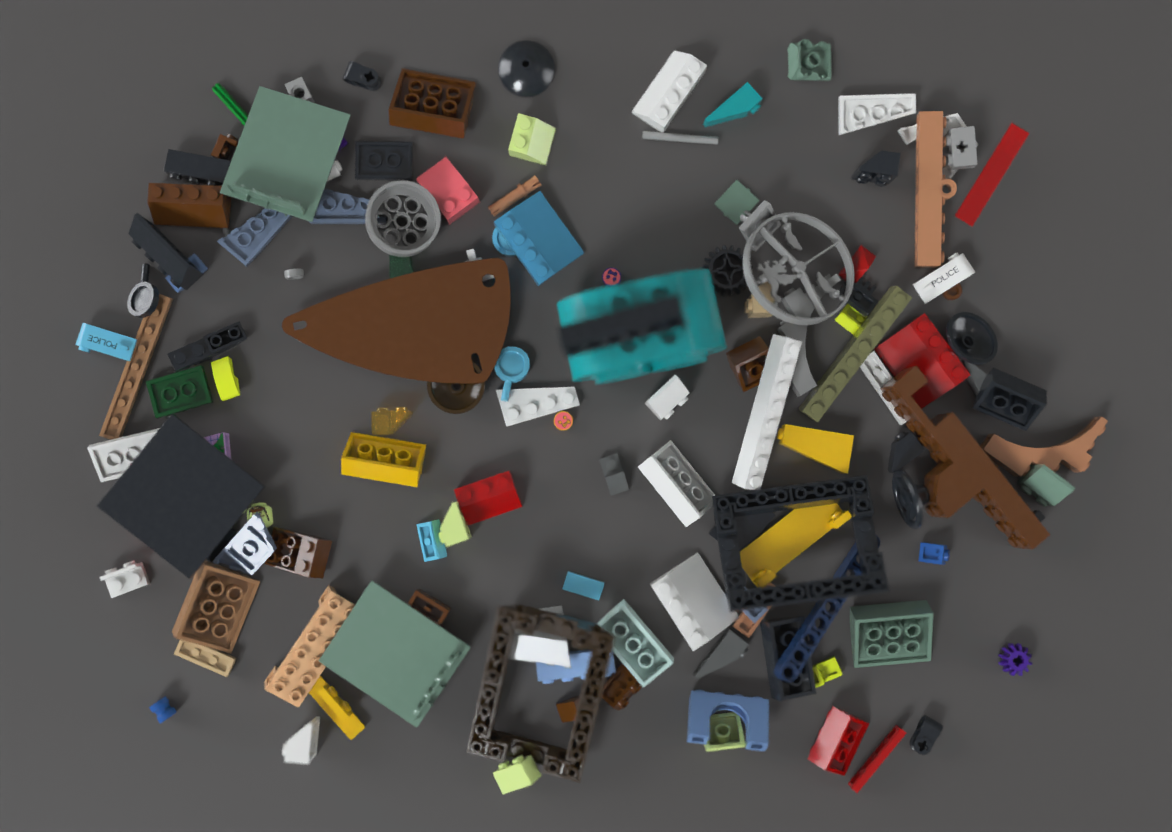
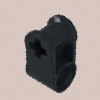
[342,61,382,91]
[910,715,943,755]

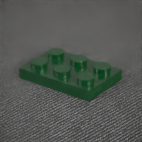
[145,366,213,419]

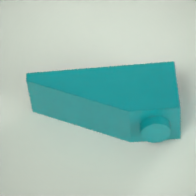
[703,82,763,127]

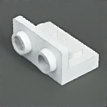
[100,561,150,598]

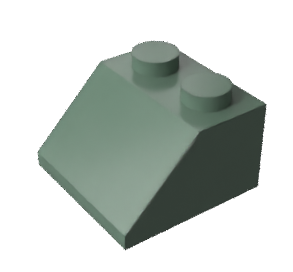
[1017,464,1075,507]

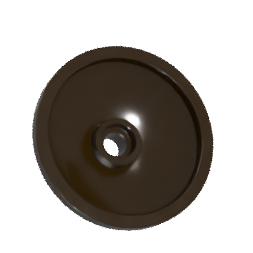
[427,361,485,414]

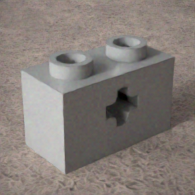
[945,126,978,170]

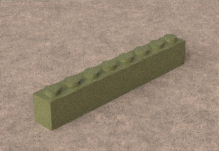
[798,286,912,422]

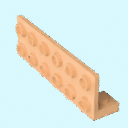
[264,585,356,707]

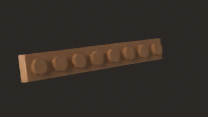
[99,294,173,440]

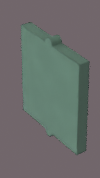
[714,180,760,225]

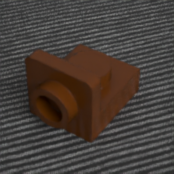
[211,134,238,159]

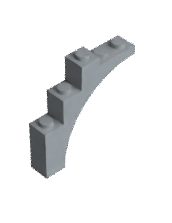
[777,274,840,397]

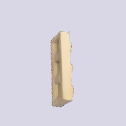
[174,640,237,677]

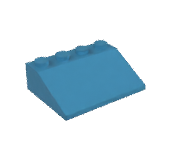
[494,191,584,286]

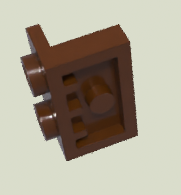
[601,664,642,711]

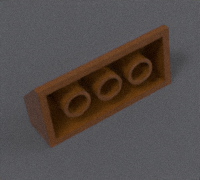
[147,183,231,229]

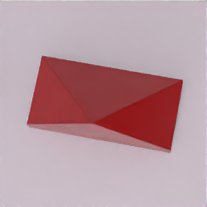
[838,245,876,283]

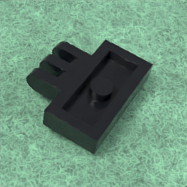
[839,276,878,317]

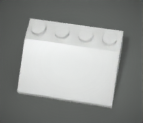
[650,552,739,651]

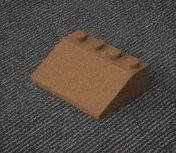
[172,561,260,653]

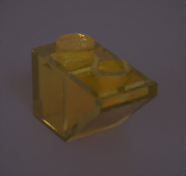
[371,407,413,435]

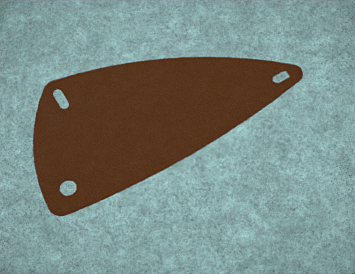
[282,258,510,384]

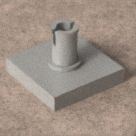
[739,200,781,252]

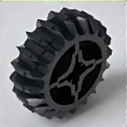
[702,245,753,297]

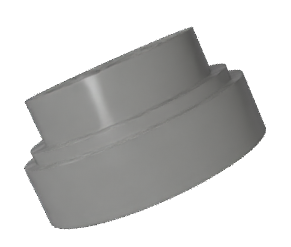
[365,180,441,257]

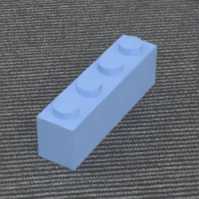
[536,649,615,684]

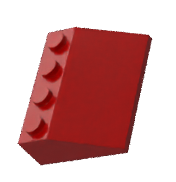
[873,313,971,409]

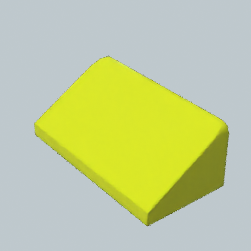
[835,303,868,335]

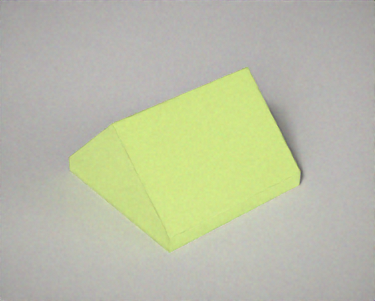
[704,712,746,751]

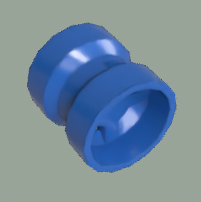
[149,696,177,724]

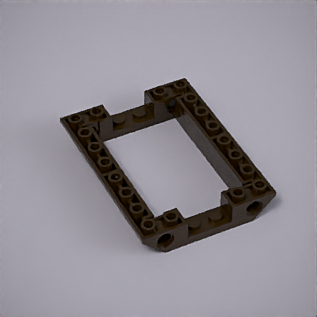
[466,605,616,783]

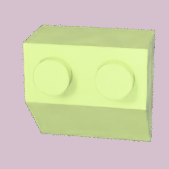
[508,113,556,165]
[438,501,472,547]

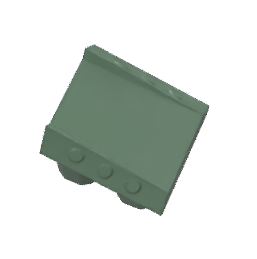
[787,39,831,81]

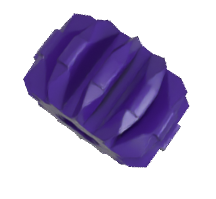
[998,643,1033,676]

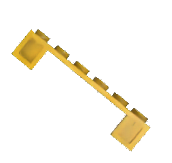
[740,504,852,588]

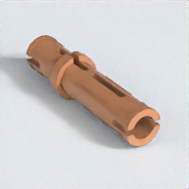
[488,175,542,217]

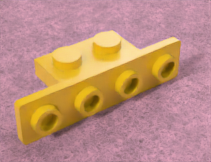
[309,675,365,740]

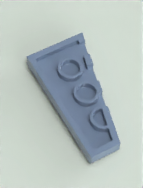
[309,189,387,224]
[217,208,293,267]

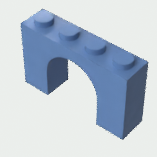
[687,690,769,751]

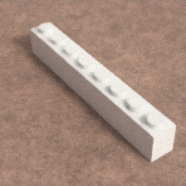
[732,334,802,490]

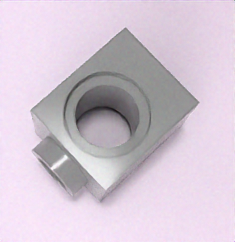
[284,77,315,103]

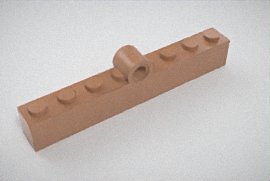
[915,111,957,268]

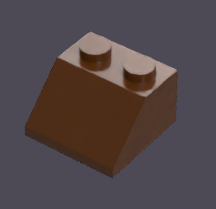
[726,336,769,392]

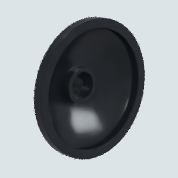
[498,41,555,97]
[946,312,998,365]

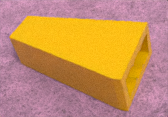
[777,424,854,474]

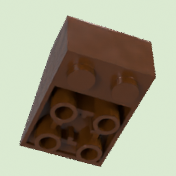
[265,527,332,578]
[408,588,451,626]

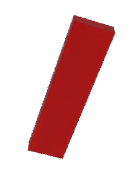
[848,725,906,793]

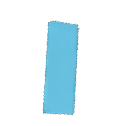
[416,519,447,562]
[562,571,605,601]

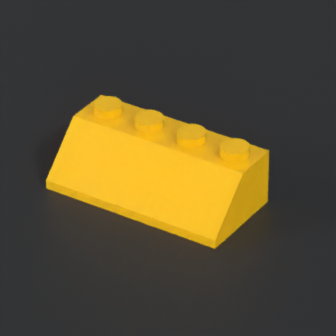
[341,432,426,487]

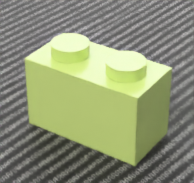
[493,755,541,794]

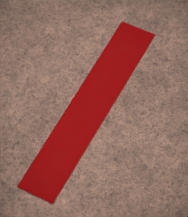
[955,123,1029,226]

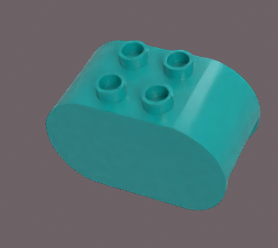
[556,269,727,385]

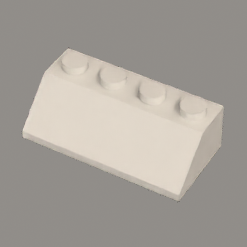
[632,50,707,133]
[638,440,716,527]

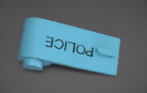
[75,323,137,361]

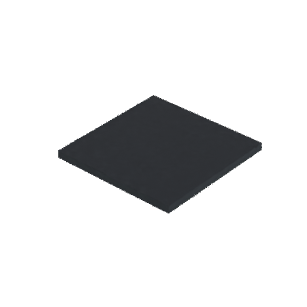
[97,414,266,579]

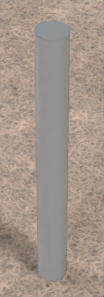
[642,131,718,145]

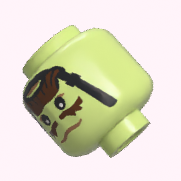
[247,502,273,528]

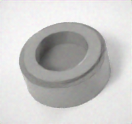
[284,269,304,280]

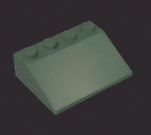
[850,600,933,668]

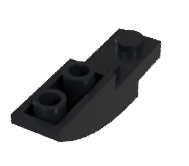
[167,321,248,372]

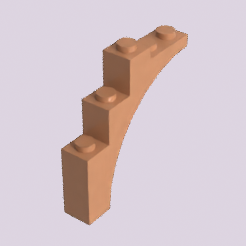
[980,417,1108,477]

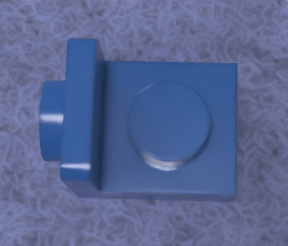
[919,542,950,565]

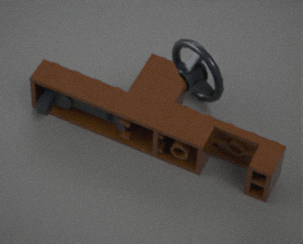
[880,366,1050,550]

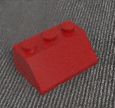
[454,471,522,525]
[808,706,870,776]

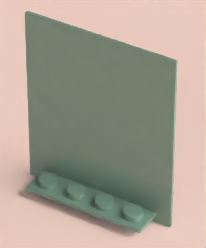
[220,86,351,222]
[319,581,470,727]

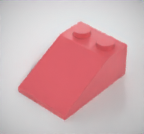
[416,157,480,224]

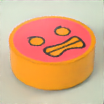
[554,411,573,431]

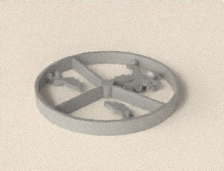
[743,212,854,325]

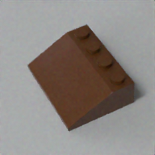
[389,68,476,139]

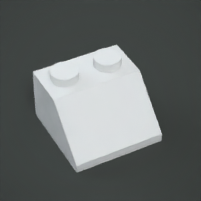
[645,375,689,420]
[282,716,320,764]

